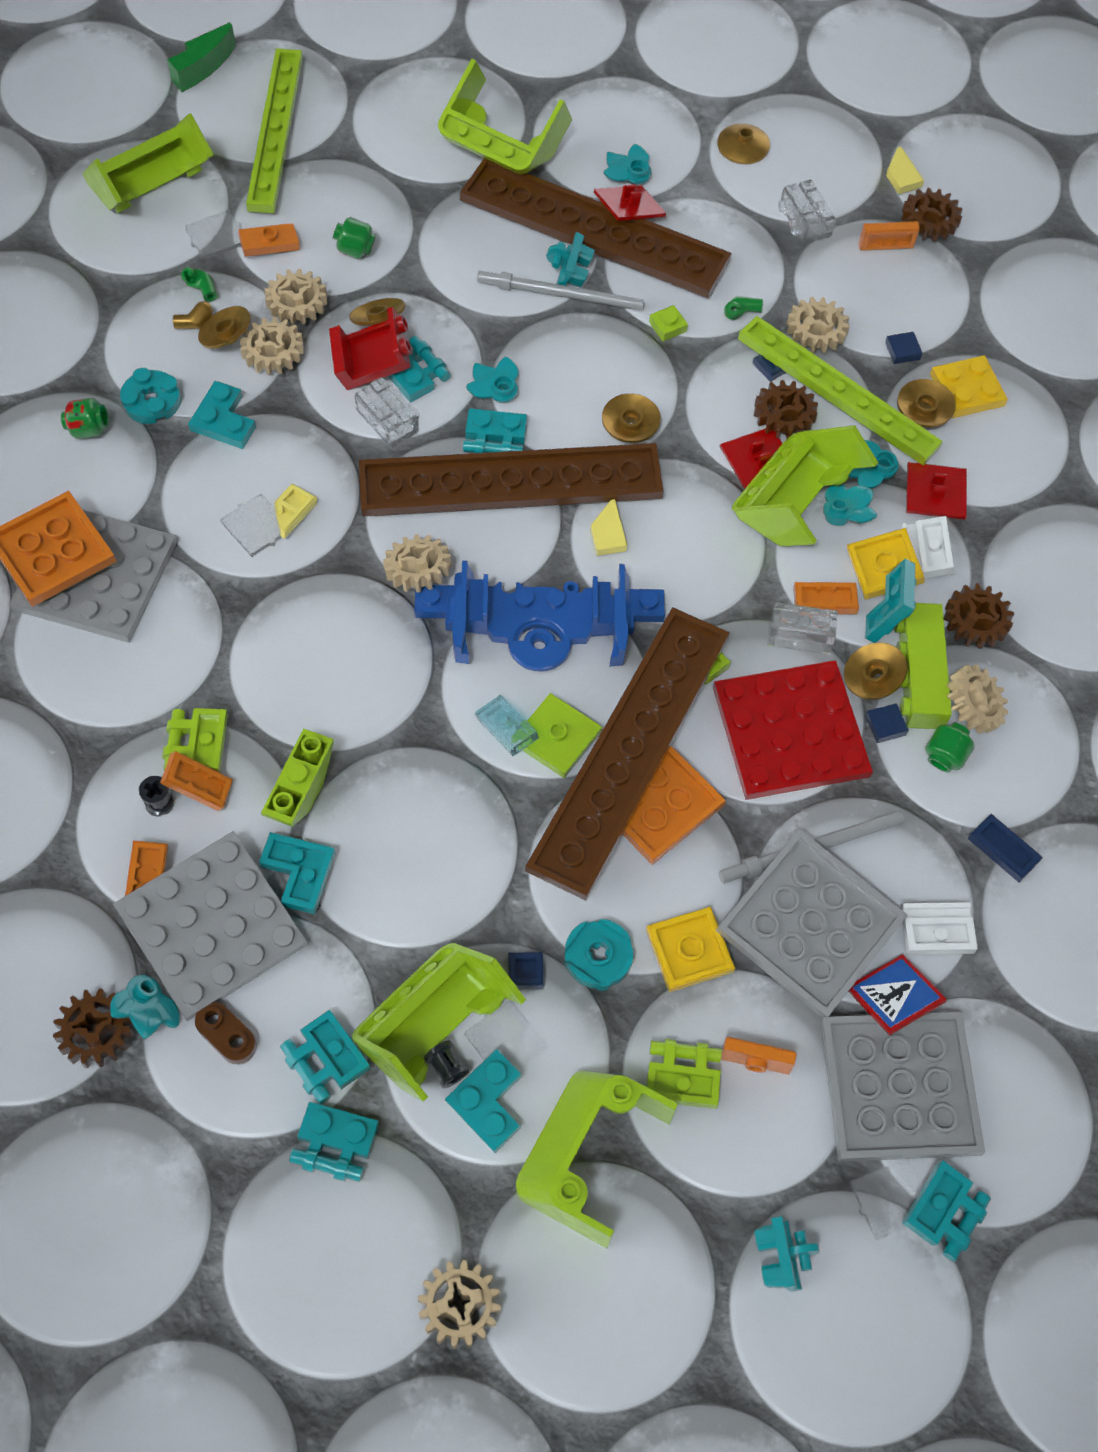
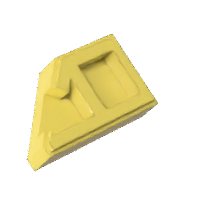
[886,147,924,194]
[274,484,317,539]
[590,499,627,556]

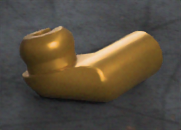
[173,301,213,329]

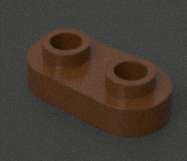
[195,1002,257,1065]

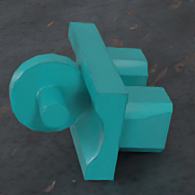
[546,232,594,288]
[754,1216,820,1292]

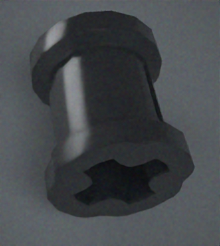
[139,775,174,817]
[424,1040,470,1089]

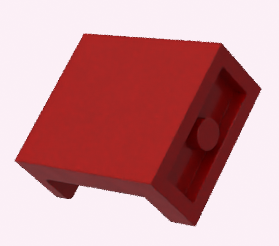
[329,306,412,391]

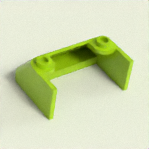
[438,59,573,174]
[82,113,214,213]
[732,425,879,547]
[352,943,526,1102]
[516,1070,678,1248]

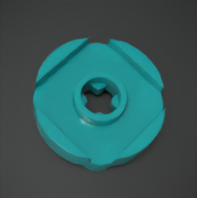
[120,367,181,424]
[564,919,633,991]

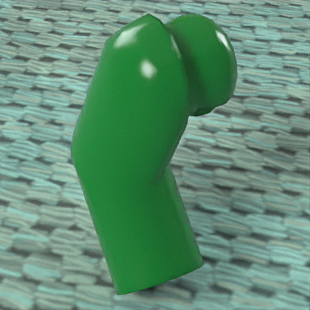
[181,267,218,302]
[724,296,763,320]

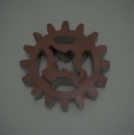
[901,188,962,241]
[753,380,818,438]
[943,583,1014,649]
[53,988,134,1068]

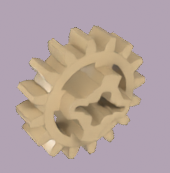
[264,268,327,325]
[787,297,850,353]
[240,317,304,375]
[383,534,452,593]
[947,664,1008,734]
[418,1260,501,1349]

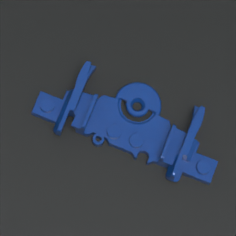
[414,560,665,672]

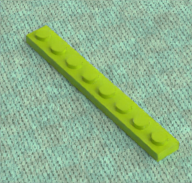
[246,48,303,213]
[738,316,943,466]

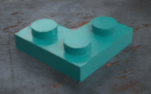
[188,380,256,449]
[865,558,916,643]
[259,832,336,915]
[445,1049,522,1153]

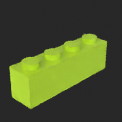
[894,603,952,729]

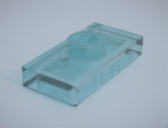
[475,694,539,756]

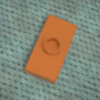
[858,221,920,250]
[238,223,299,257]
[793,582,859,614]
[160,751,233,811]
[125,840,169,896]
[721,1037,797,1075]

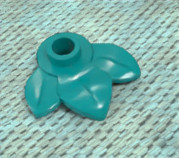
[603,144,651,184]
[466,356,519,402]
[849,440,899,488]
[823,484,877,526]
[110,975,180,1039]

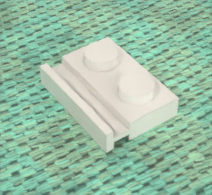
[901,516,955,578]
[900,902,977,955]

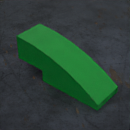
[167,22,236,92]

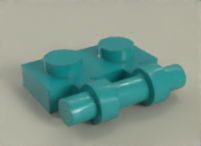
[388,336,451,403]
[463,408,527,453]
[280,1009,370,1104]
[289,1102,379,1182]
[902,1160,991,1262]

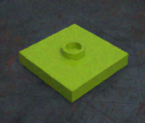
[512,693,603,779]

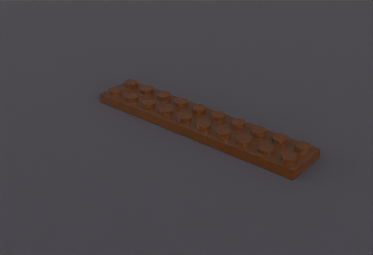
[460,158,732,298]
[359,443,664,517]
[525,607,730,901]

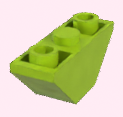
[261,728,334,827]

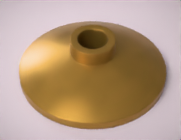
[717,123,770,164]
[349,298,406,326]
[198,306,251,349]
[897,379,956,428]
[602,393,661,443]
[844,643,908,700]

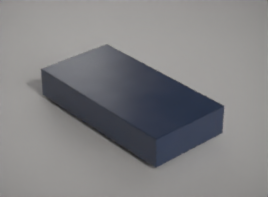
[968,813,1043,883]

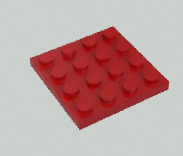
[713,660,873,800]

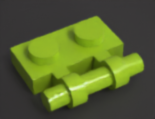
[162,708,228,773]
[646,1038,722,1109]

